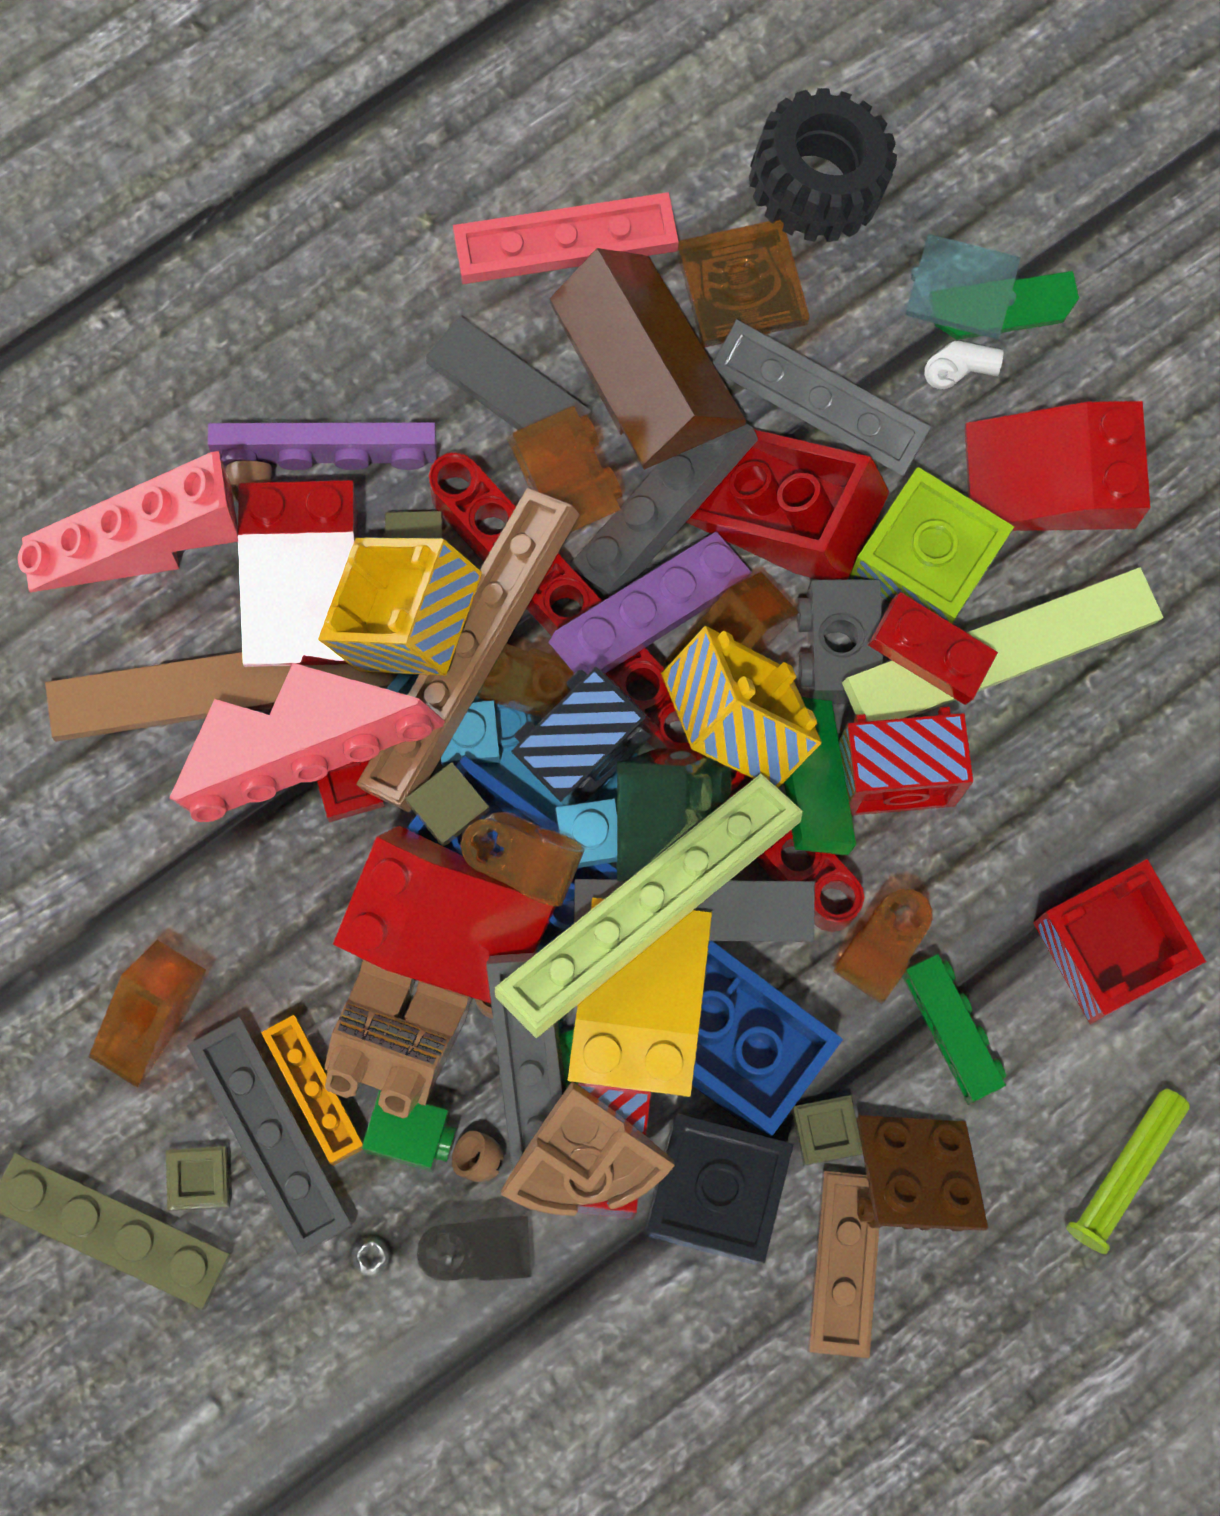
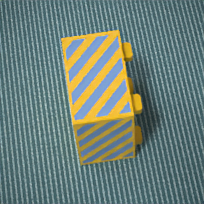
[318,538,482,676]
[661,626,822,788]

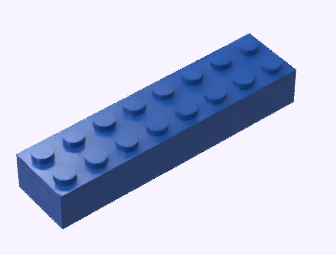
[406,755,843,1138]

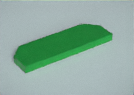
[928,271,1079,340]

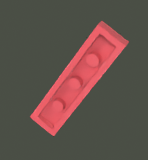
[453,192,679,284]

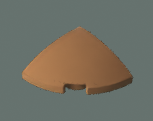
[501,1082,675,1216]

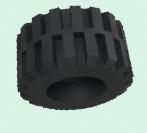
[749,88,897,242]

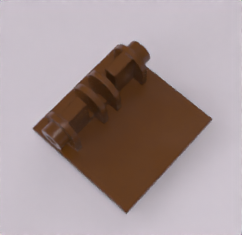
[856,1115,988,1232]

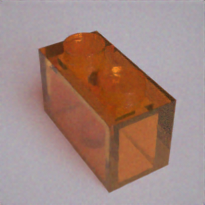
[506,406,622,533]

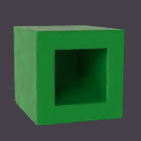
[362,1090,457,1173]

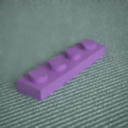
[208,422,437,470]
[548,532,752,674]

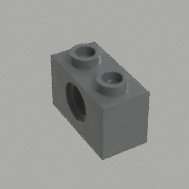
[797,580,883,704]

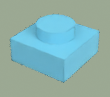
[441,701,500,767]
[556,799,624,870]

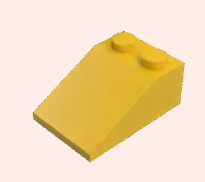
[568,897,712,1097]

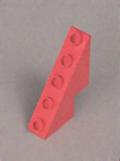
[18,451,238,592]
[169,663,445,822]

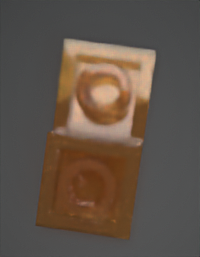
[476,643,575,718]

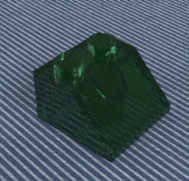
[617,748,731,882]

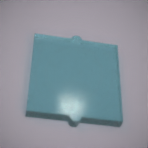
[906,234,1021,340]

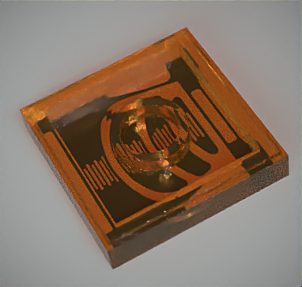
[677,219,810,348]

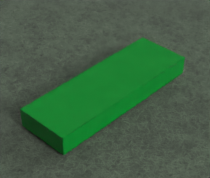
[784,697,857,855]

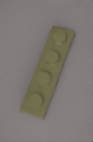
[0,1153,232,1310]

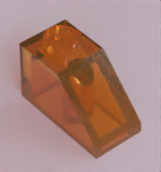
[664,572,799,665]
[88,940,206,1088]

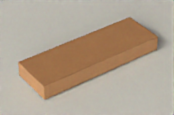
[808,1171,879,1358]

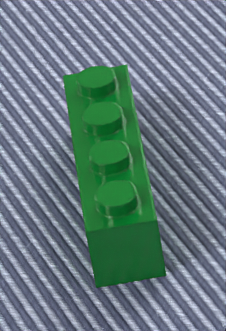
[901,954,1007,1105]

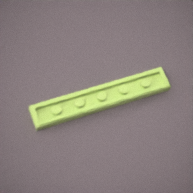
[842,567,1164,722]
[495,774,803,1038]

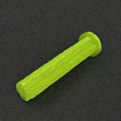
[1066,1088,1190,1254]

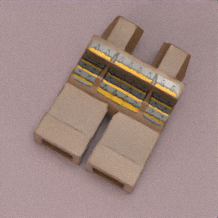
[324,960,472,1119]

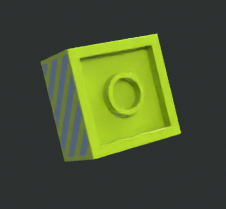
[850,466,1014,624]

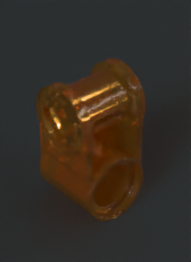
[461,811,585,906]
[833,889,933,1004]

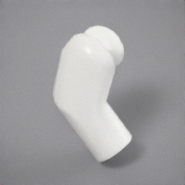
[925,341,1004,389]

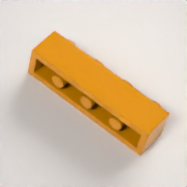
[261,1015,363,1166]

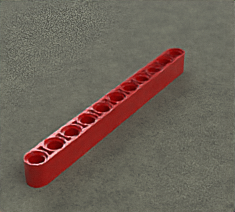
[429,452,864,932]

